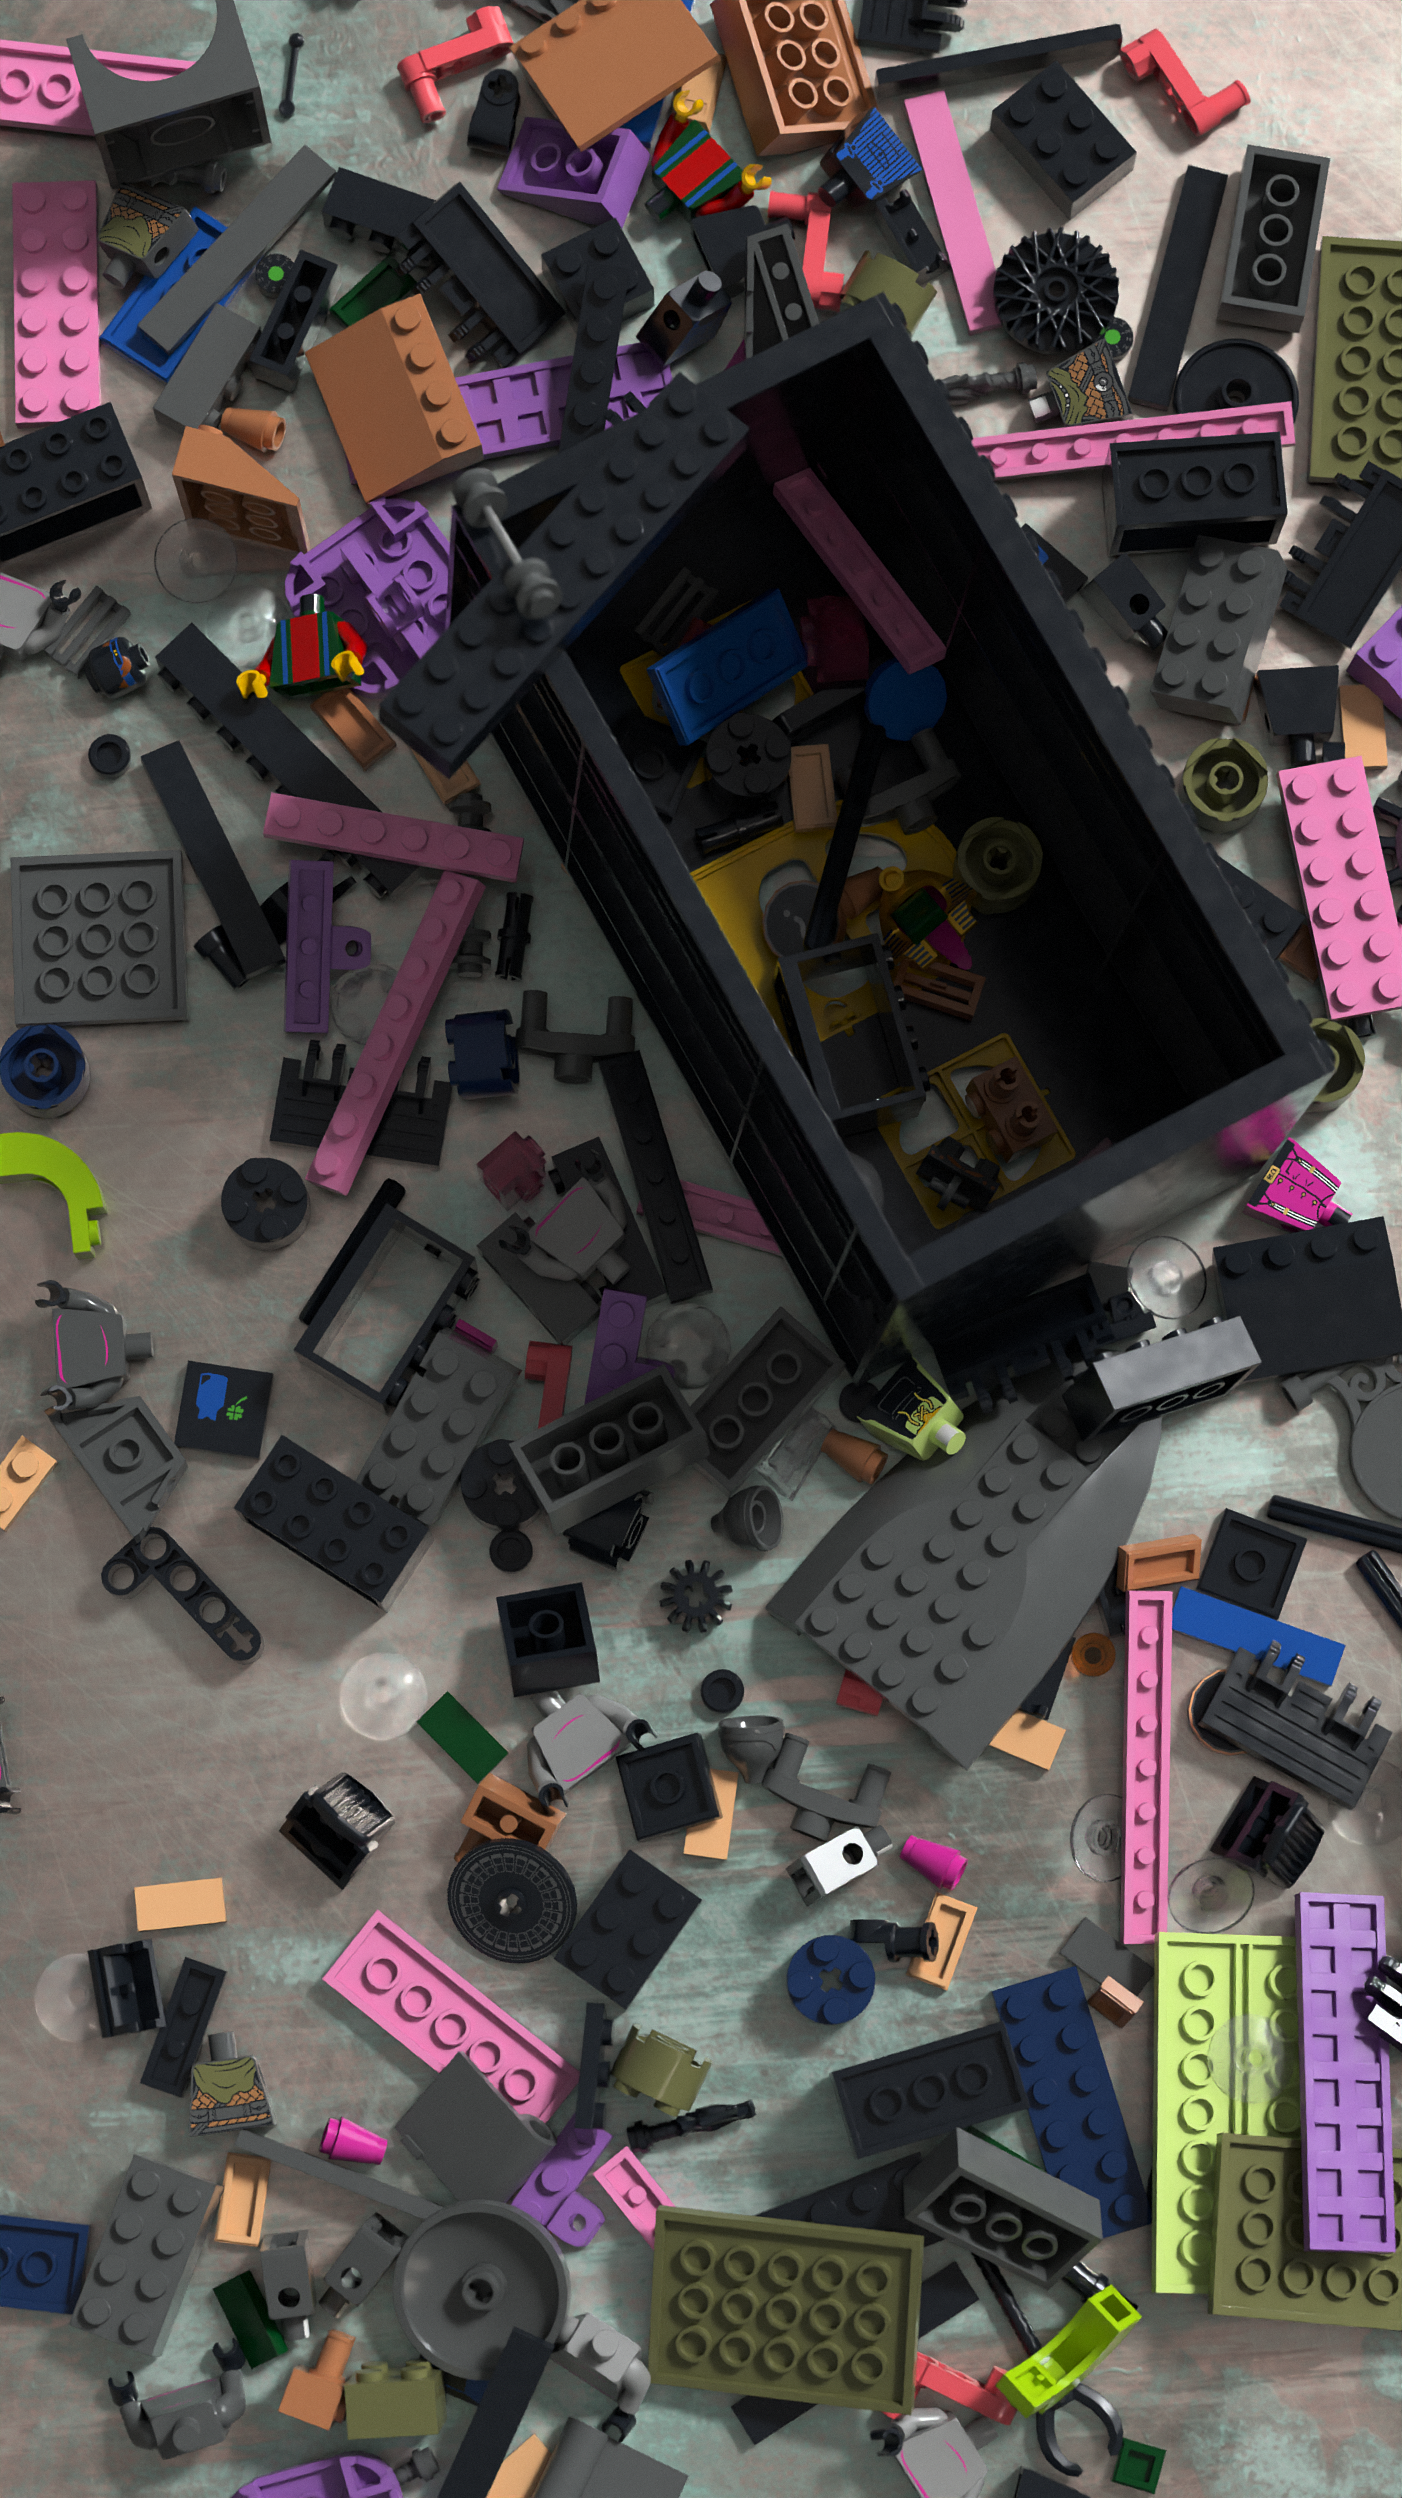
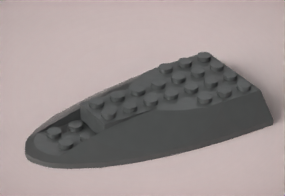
[765,1349,1162,1771]

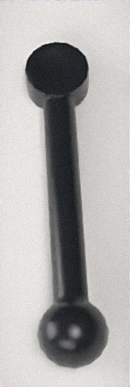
[279,33,305,118]

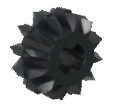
[660,1560,733,1634]

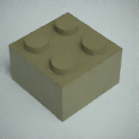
[344,2359,447,2440]

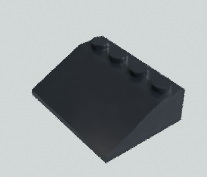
[1212,1216,1402,1385]

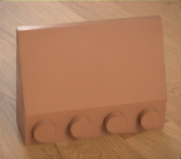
[509,0,721,152]
[710,0,880,156]
[305,294,484,505]
[172,425,311,554]

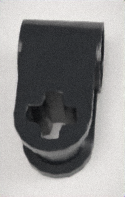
[467,69,521,156]

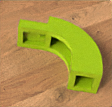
[0,1132,108,1260]
[995,2284,1142,2419]

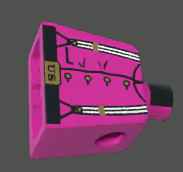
[1242,1137,1353,1233]

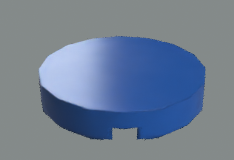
[864,657,947,741]

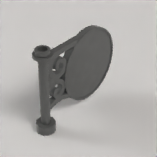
[1279,1355,1402,1520]

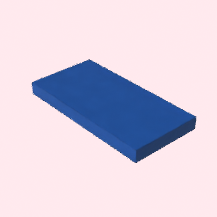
[99,206,264,386]
[646,588,810,746]

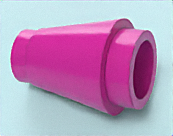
[900,1835,968,1891]
[319,2116,388,2165]

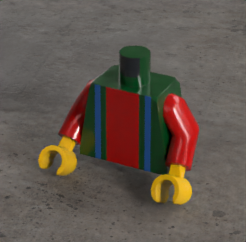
[644,90,772,224]
[236,594,368,700]

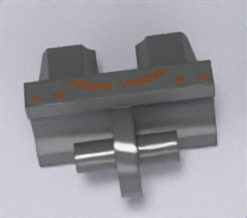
[916,1136,1000,1213]

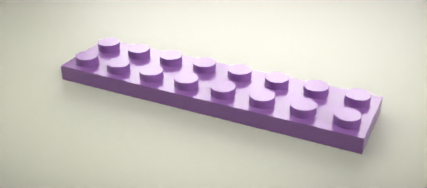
[345,342,672,485]
[1294,1892,1396,2254]

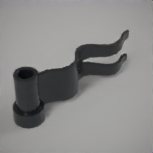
[193,850,357,991]

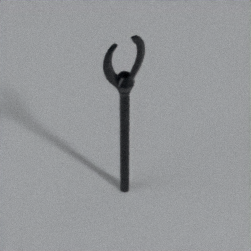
[970,2252,1123,2477]

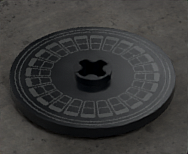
[447,1838,577,1963]

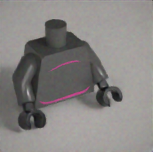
[35,1280,154,1416]
[108,2338,246,2460]

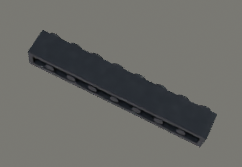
[155,622,430,902]

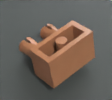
[965,1056,1058,1164]
[454,1773,566,1862]
[278,2329,356,2430]

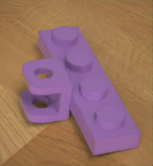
[339,538,432,667]
[284,860,371,1033]
[584,1287,675,1405]
[510,2111,614,2247]

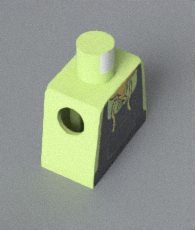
[857,1357,966,1461]

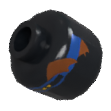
[84,637,150,699]

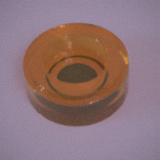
[1071,1633,1116,1677]

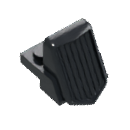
[279,1772,395,1890]
[1210,1776,1325,1889]

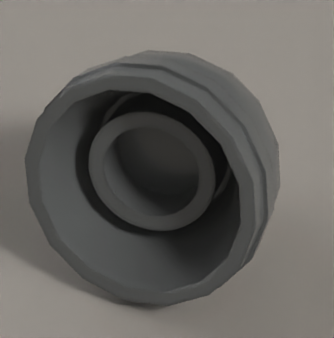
[711,1485,784,1552]
[718,1715,785,1784]

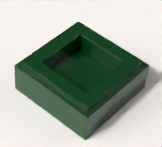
[890,887,948,945]
[1110,2437,1166,2494]

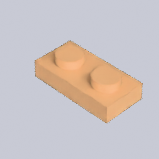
[0,1436,58,1532]

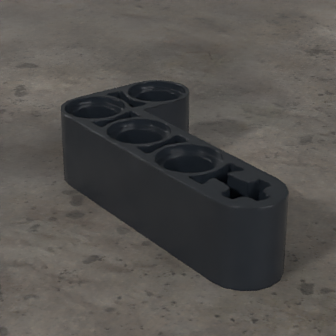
[101,1527,265,1665]

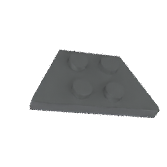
[47,1396,188,1544]

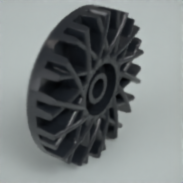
[993,227,1119,355]
[1172,338,1299,424]

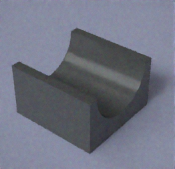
[66,0,272,190]

